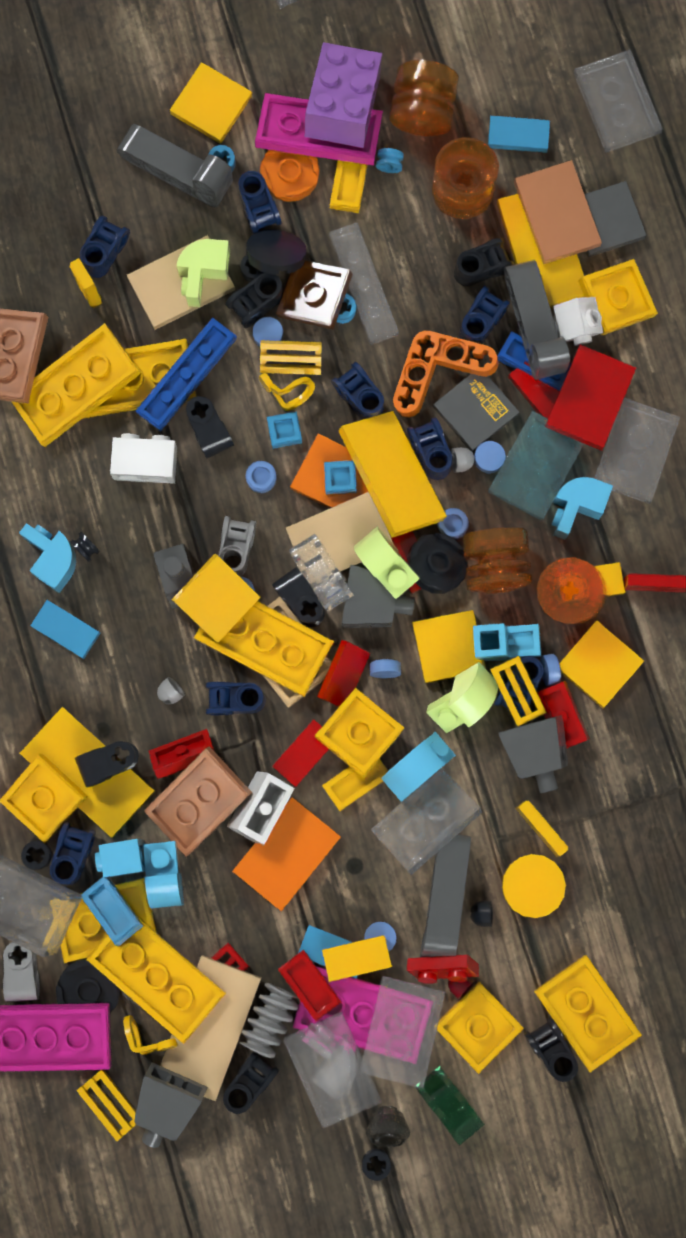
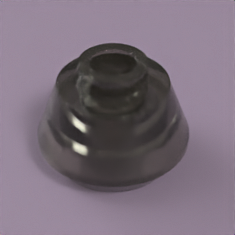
[366,1106,410,1148]

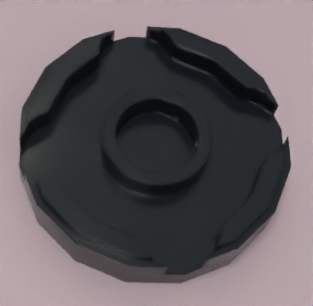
[246,230,306,275]
[407,533,468,594]
[56,959,121,1014]

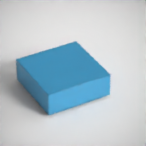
[267,411,302,449]
[324,461,357,494]

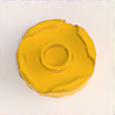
[501,854,566,918]

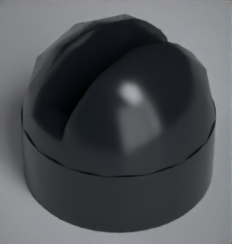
[470,901,493,927]

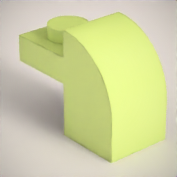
[177,239,230,307]
[354,526,420,599]
[426,662,498,733]

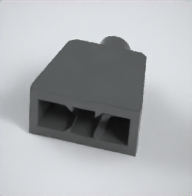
[153,544,194,609]
[342,565,415,628]
[498,715,568,793]
[134,1062,208,1148]

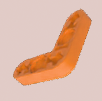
[393,331,499,418]

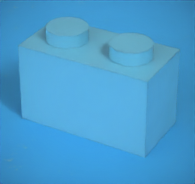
[95,839,145,878]

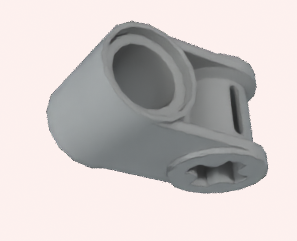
[219,516,256,576]
[3,938,40,1002]

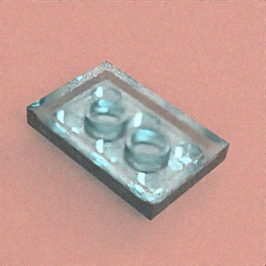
[488,411,584,521]

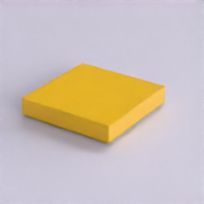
[170,62,252,144]
[578,259,658,335]
[171,554,260,643]
[412,610,486,684]
[559,621,644,709]
[315,688,404,778]
[0,753,87,843]
[433,981,524,1074]

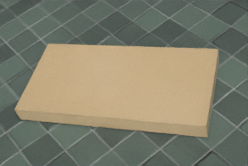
[160,955,262,1101]

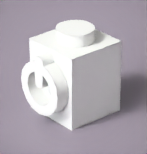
[553,297,603,346]

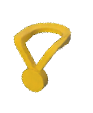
[259,372,315,412]
[123,1015,178,1055]

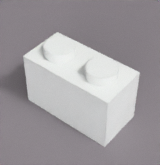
[110,433,177,484]
[227,771,295,845]

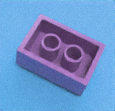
[304,42,382,148]

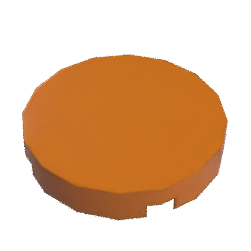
[260,150,320,202]

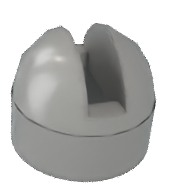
[451,447,475,473]
[157,677,185,705]

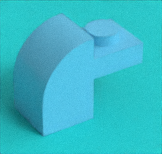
[552,477,613,540]
[19,523,76,593]
[473,623,542,661]
[381,732,456,802]
[143,841,184,909]

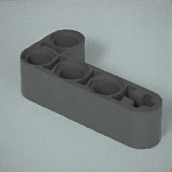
[117,124,233,208]
[504,260,570,380]
[420,831,471,957]

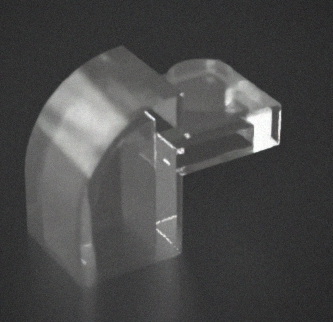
[289,534,354,612]
[302,1022,358,1101]

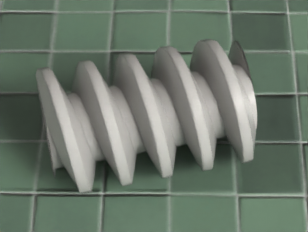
[239,983,299,1058]

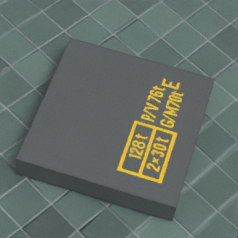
[433,374,519,452]

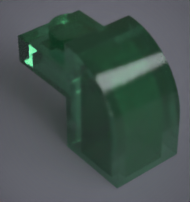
[415,1065,485,1146]

